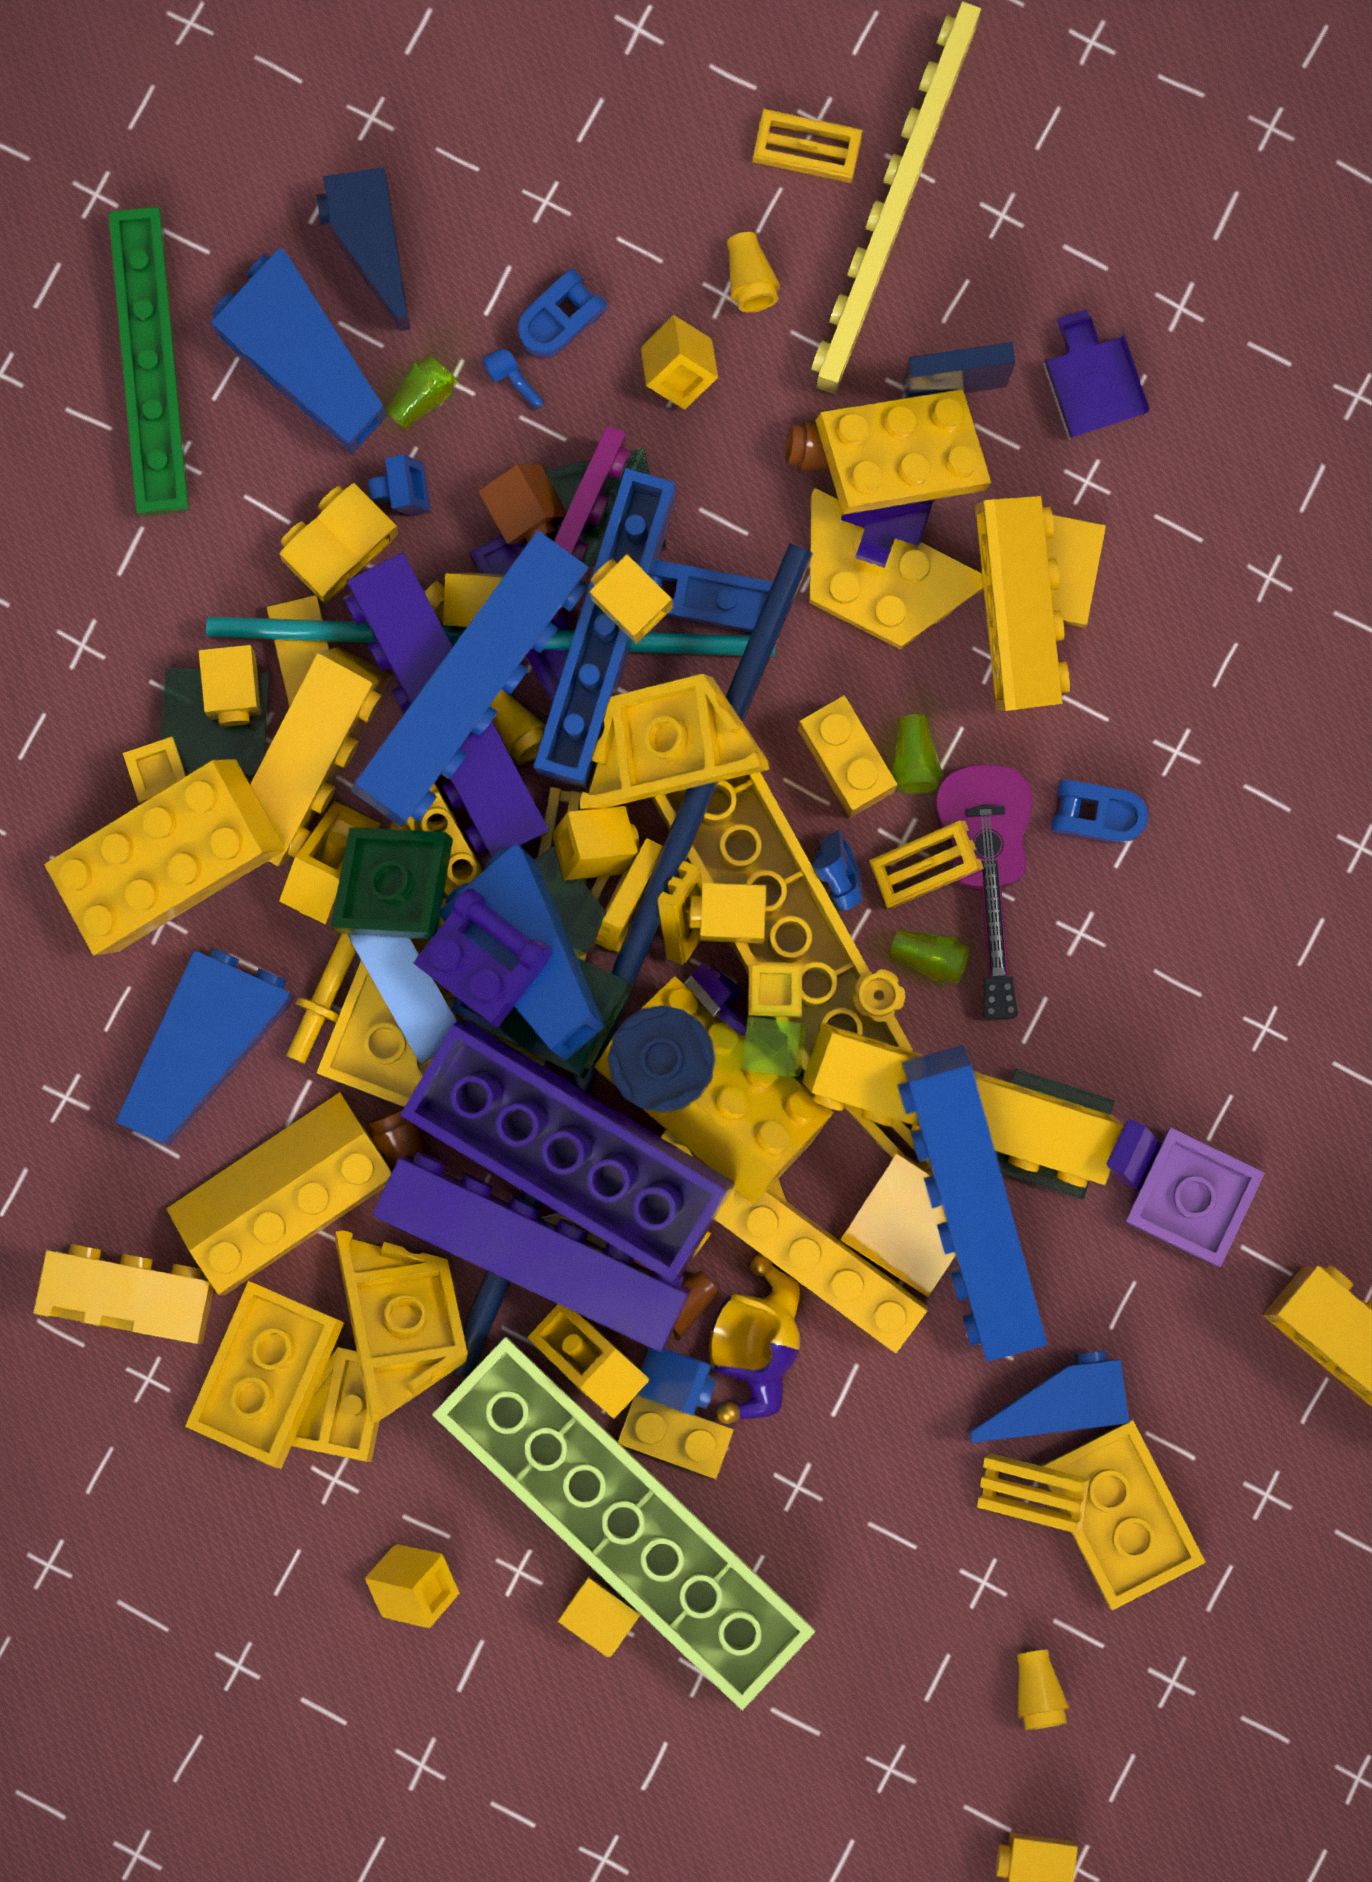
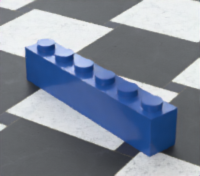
[533,468,678,789]
[350,530,589,828]
[897,1045,1048,1362]

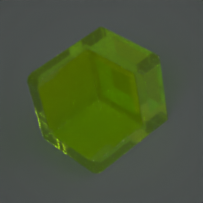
[742,1017,806,1076]

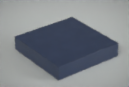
[903,342,1015,398]

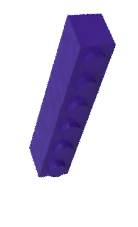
[343,552,549,858]
[372,1151,692,1352]

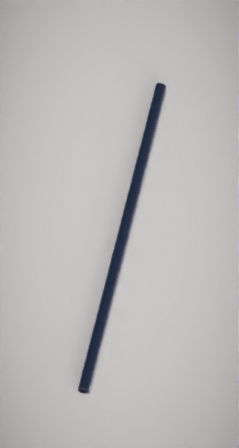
[453,543,813,1378]

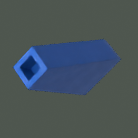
[210,247,386,455]
[440,843,605,1061]
[116,947,294,1146]

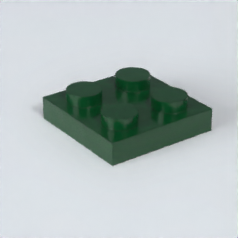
[331,827,453,939]

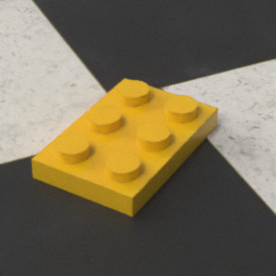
[815,389,991,515]
[185,1281,345,1469]
[1041,1420,1206,1611]

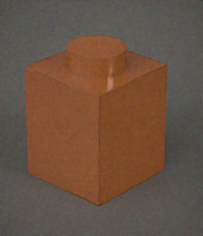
[478,464,567,544]

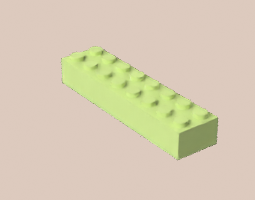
[432,1337,815,1710]

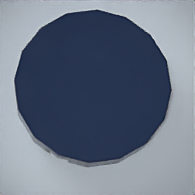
[608,1005,716,1113]

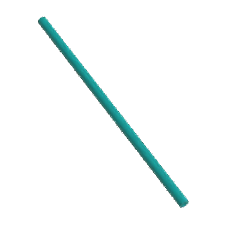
[206,616,775,657]

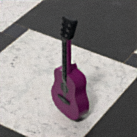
[935,765,1032,1021]

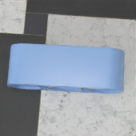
[347,934,457,1064]

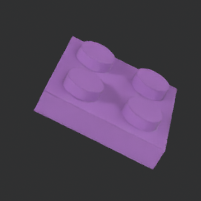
[1124,1127,1265,1268]

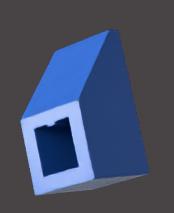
[637,1347,717,1416]

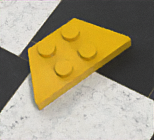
[809,488,983,650]
[580,674,769,810]
[335,1230,468,1423]

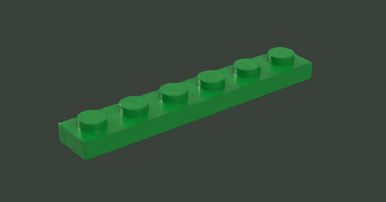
[108,207,190,517]

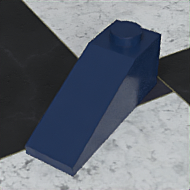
[316,167,410,331]

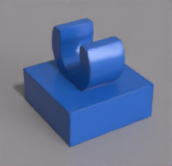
[367,454,431,516]

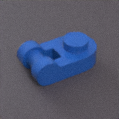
[518,268,609,358]
[1050,780,1148,843]
[813,830,863,912]

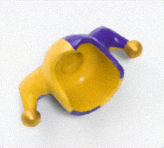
[709,1254,800,1424]

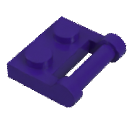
[413,888,552,1028]

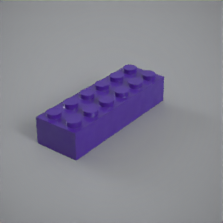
[400,1019,736,1282]

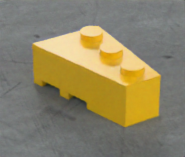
[33,1244,214,1344]

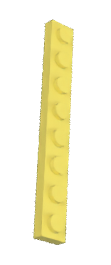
[811,1,981,395]

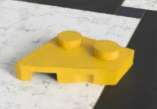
[292,1348,380,1462]

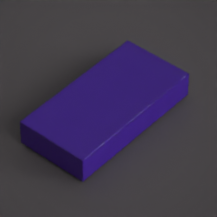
[1106,1119,1161,1191]

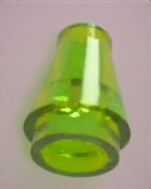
[385,353,459,431]
[892,714,943,794]
[890,928,970,986]

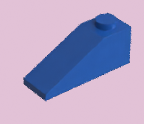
[967,1351,1129,1443]

